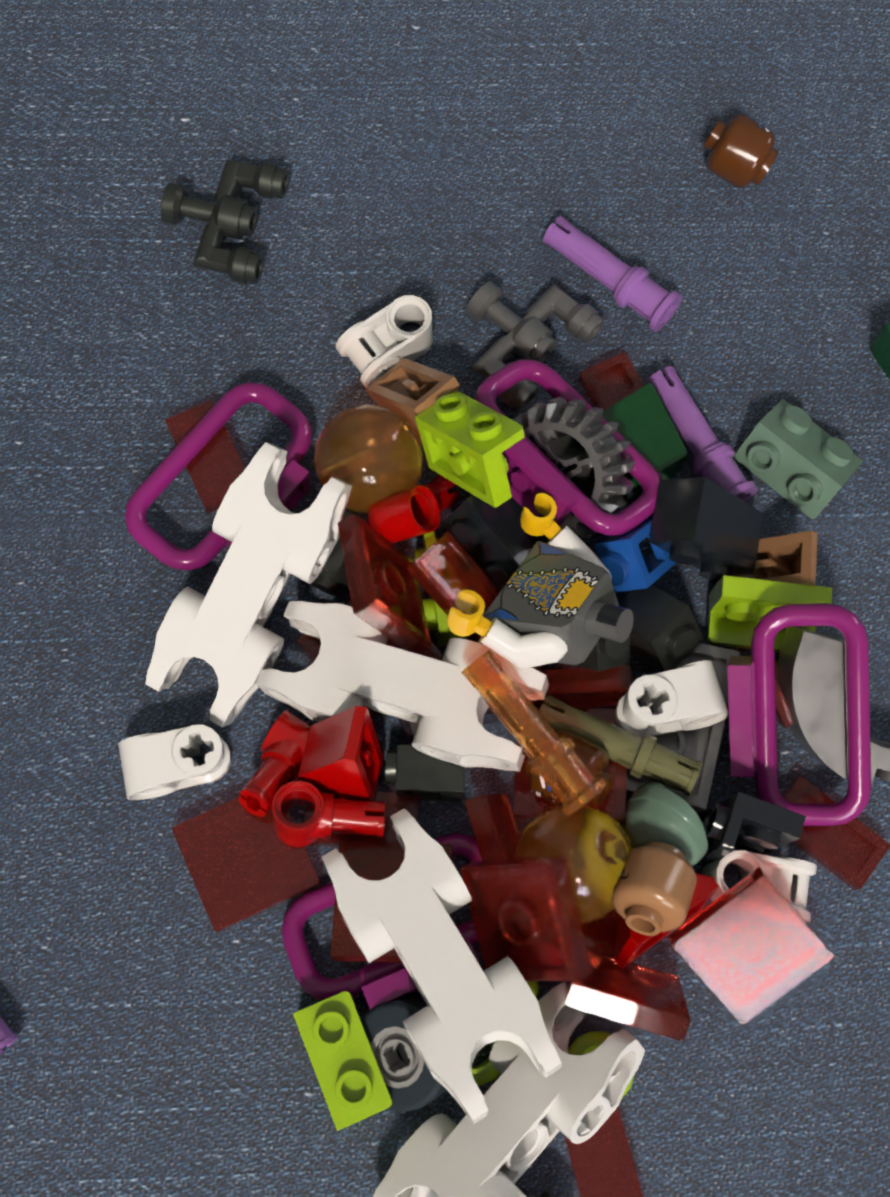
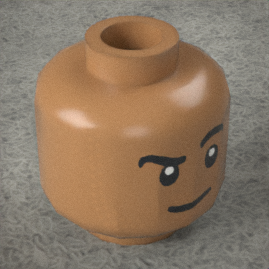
[611,842,697,936]

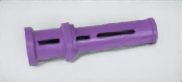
[543,216,683,332]
[646,366,758,502]

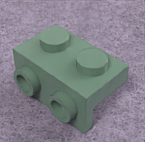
[734,399,864,519]

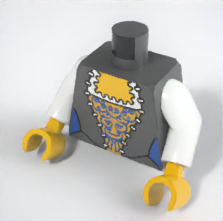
[447,493,634,669]

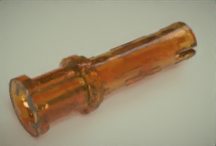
[461,649,608,817]

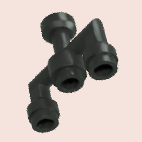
[160,159,289,284]

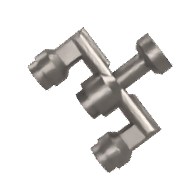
[466,281,605,412]

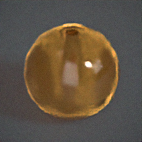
[314,404,424,513]
[515,803,632,924]

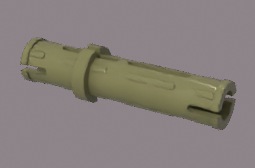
[534,695,703,796]

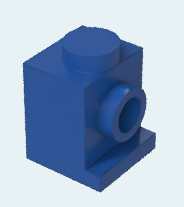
[594,513,676,592]

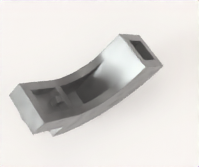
[777,626,890,786]

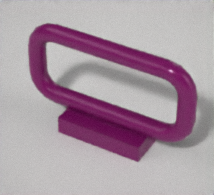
[474,359,661,535]
[124,382,312,571]
[727,603,872,826]
[281,833,509,1010]

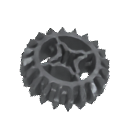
[513,397,636,539]

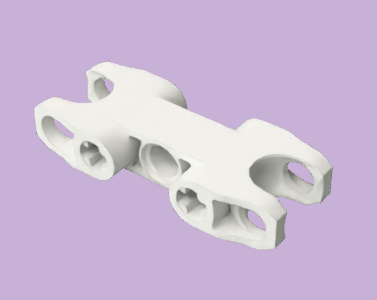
[145,442,352,727]
[256,601,549,772]
[321,808,562,1124]
[373,980,645,1197]

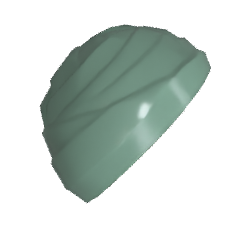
[624,782,708,866]

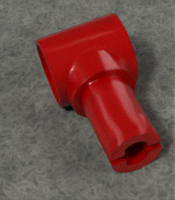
[368,475,460,545]
[238,710,311,817]
[272,780,385,847]

